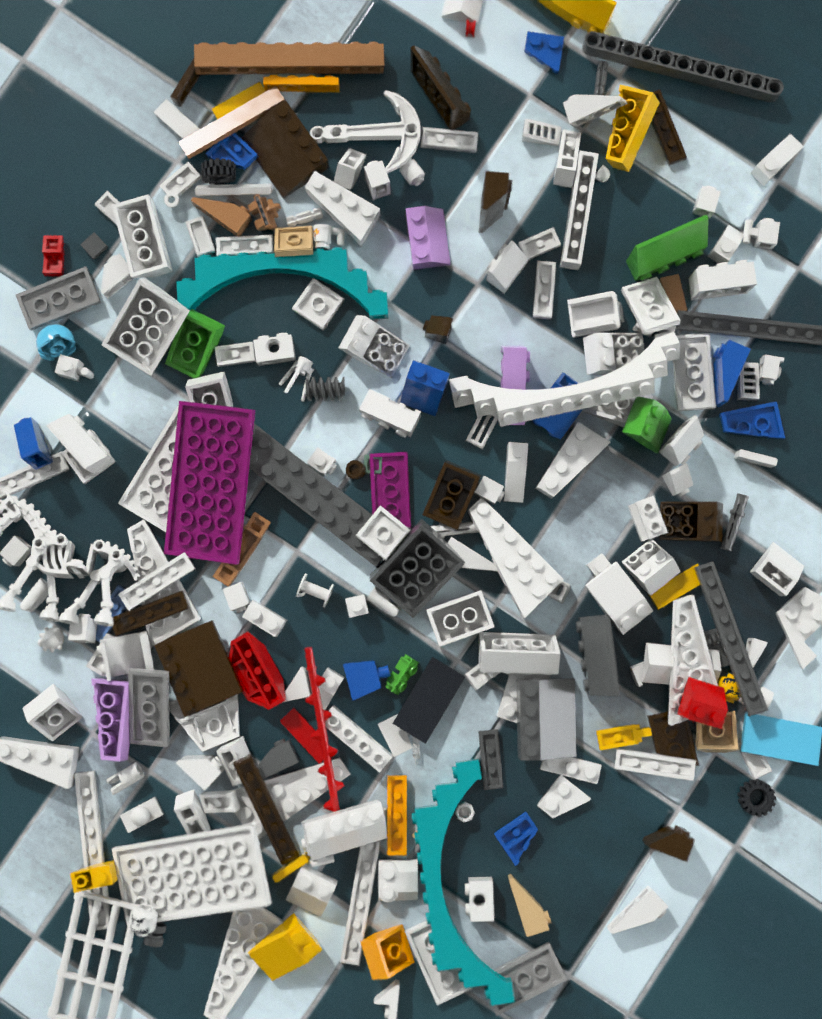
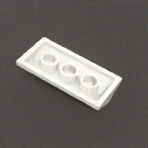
[642,643,721,685]

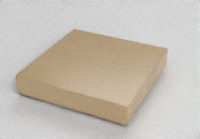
[274,226,313,257]

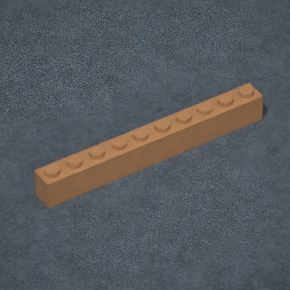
[194,42,384,74]

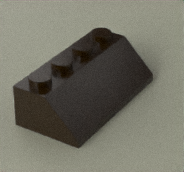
[479,171,512,233]

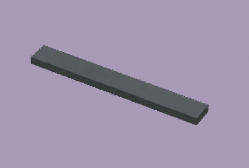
[676,310,822,345]
[694,561,768,717]

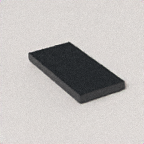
[392,657,465,744]

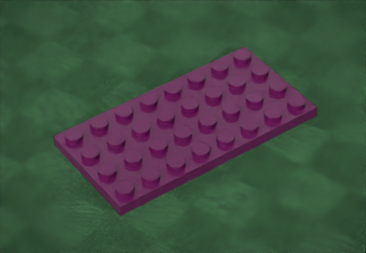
[164,401,255,565]

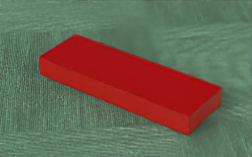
[280,707,330,764]

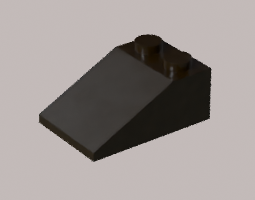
[422,460,482,530]

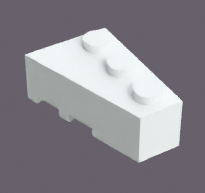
[359,389,421,438]

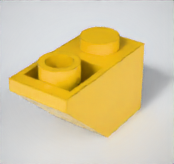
[70,860,118,893]

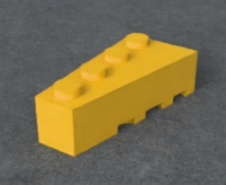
[606,85,660,172]

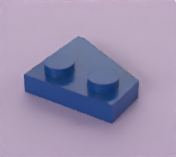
[524,31,564,74]
[205,133,258,170]
[494,812,538,866]

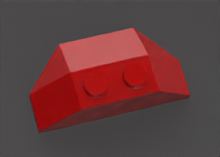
[229,632,286,710]

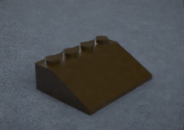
[410,46,471,130]
[241,100,330,199]
[154,620,243,717]

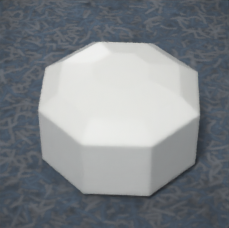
[455,802,475,822]

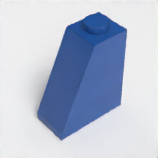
[14,417,53,470]

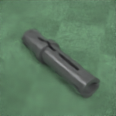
[720,493,749,552]

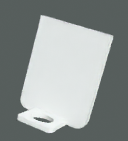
[567,291,624,338]

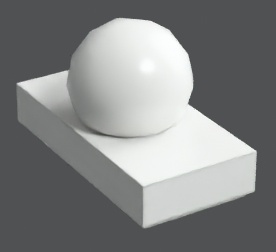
[120,797,164,833]

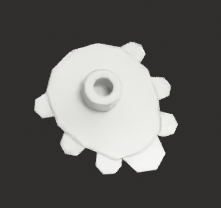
[38,624,64,653]

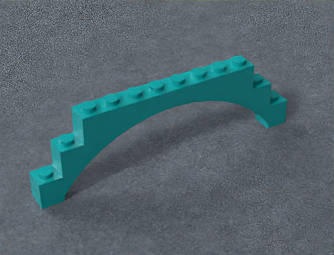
[177,247,389,320]
[412,759,515,1006]

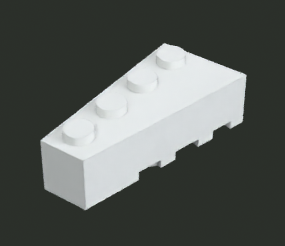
[305,171,381,247]
[535,422,611,499]
[0,736,80,789]

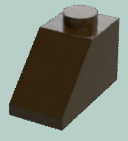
[423,315,453,344]

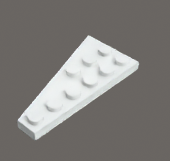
[127,519,201,648]
[668,595,718,726]

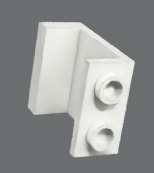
[628,496,668,542]
[97,631,154,681]

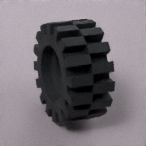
[201,158,236,185]
[737,779,776,817]

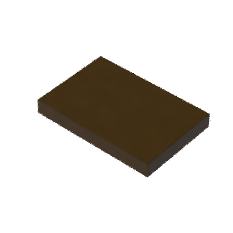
[647,711,699,766]

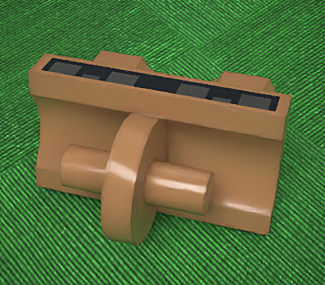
[248,194,281,231]

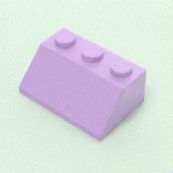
[406,206,450,270]

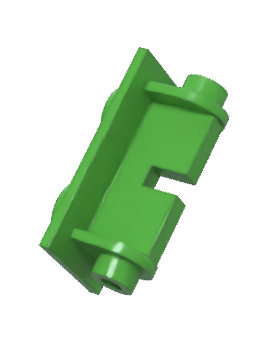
[385,654,419,695]

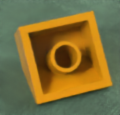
[360,924,415,980]

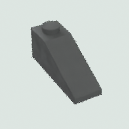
[257,738,300,779]

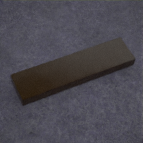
[651,89,687,166]
[112,591,190,636]

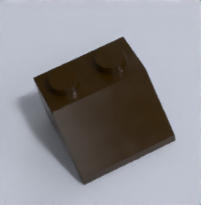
[642,825,695,862]

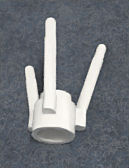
[279,356,314,402]

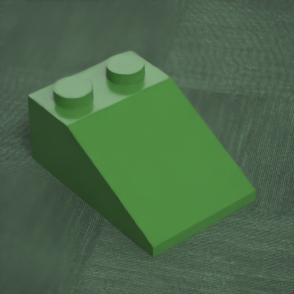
[165,309,225,378]
[622,397,672,453]

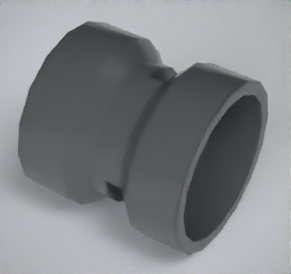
[143,922,167,947]

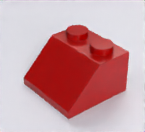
[677,677,728,729]

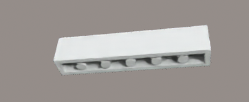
[560,151,598,270]

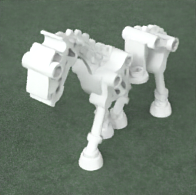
[0,491,140,626]

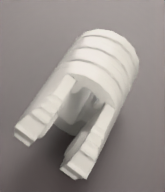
[20,578,48,612]
[366,586,402,617]
[107,762,144,795]

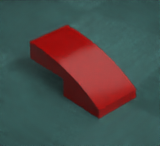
[42,236,64,276]

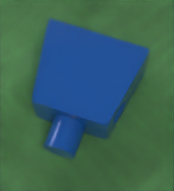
[343,660,391,700]

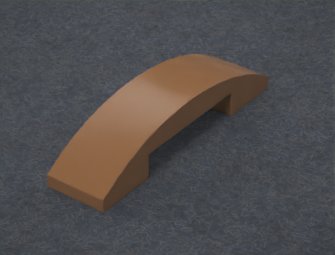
[212,512,271,587]

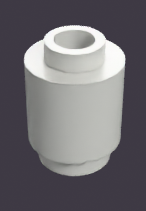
[399,158,425,186]

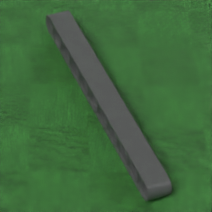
[582,31,784,102]

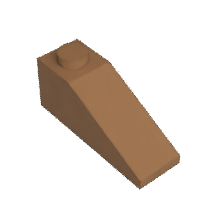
[191,197,252,236]

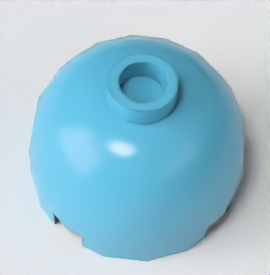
[36,324,76,361]

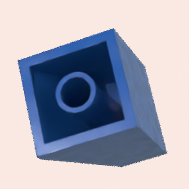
[400,360,450,416]
[532,372,583,440]

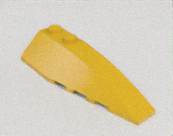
[538,0,617,34]

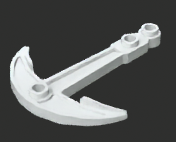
[310,91,421,173]

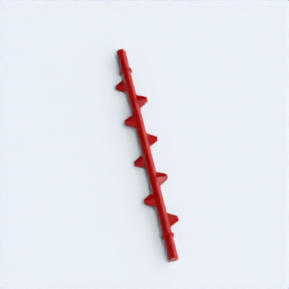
[304,647,344,812]

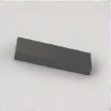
[478,729,503,790]

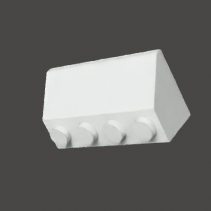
[112,195,173,278]
[479,632,560,675]
[301,800,387,861]

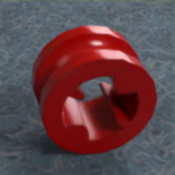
[465,20,476,38]

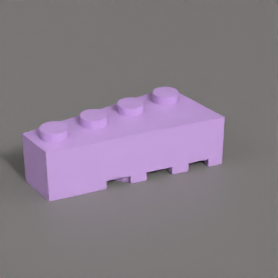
[501,346,530,425]
[91,678,130,762]

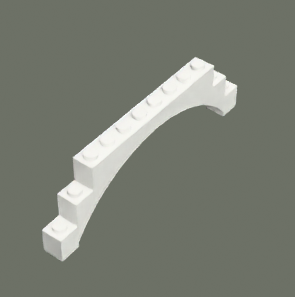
[449,331,680,427]

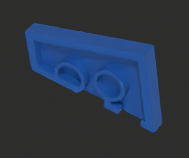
[719,401,785,439]

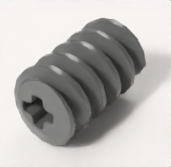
[306,377,345,401]

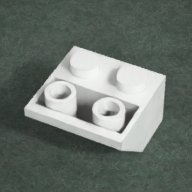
[486,240,528,293]
[622,538,681,595]
[750,542,804,596]

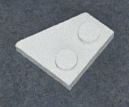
[537,775,591,818]

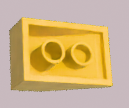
[248,913,322,981]

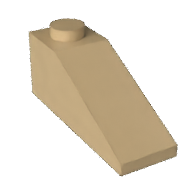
[507,874,551,937]

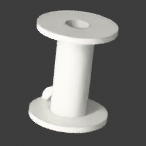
[296,573,334,608]

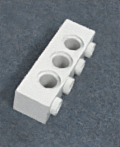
[325,705,392,773]

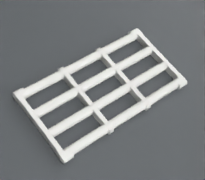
[47,890,139,1019]

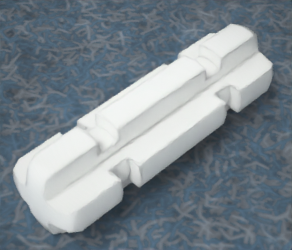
[286,208,323,227]

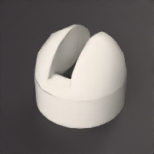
[595,165,610,182]

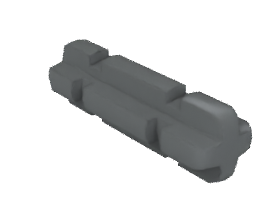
[594,61,608,96]

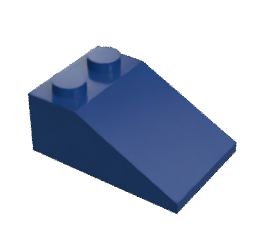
[713,339,751,408]

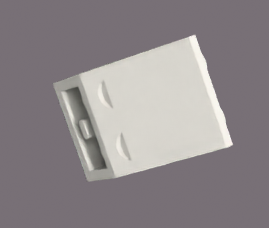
[339,315,410,378]
[583,333,644,375]

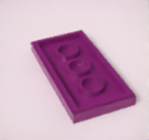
[369,452,411,528]

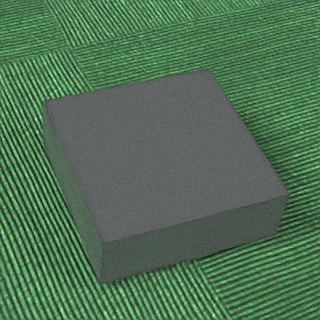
[80,232,108,260]

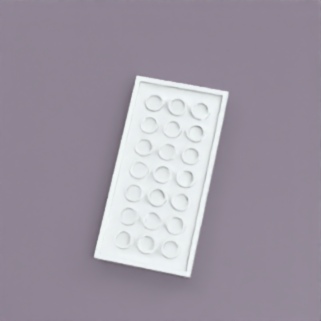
[112,823,271,927]

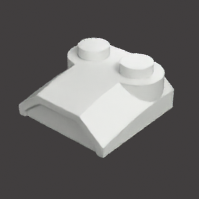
[378,859,418,902]

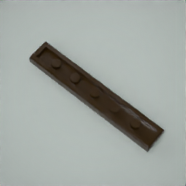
[233,754,300,865]

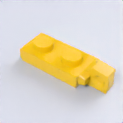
[596,724,652,750]

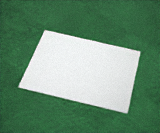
[378,714,413,757]

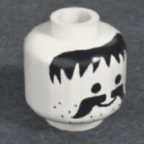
[130,904,158,937]

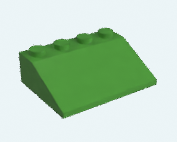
[626,215,708,281]

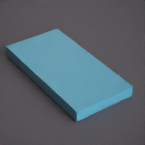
[740,713,822,766]

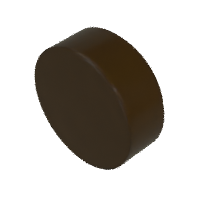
[346,460,366,480]

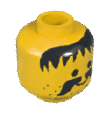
[718,673,741,703]

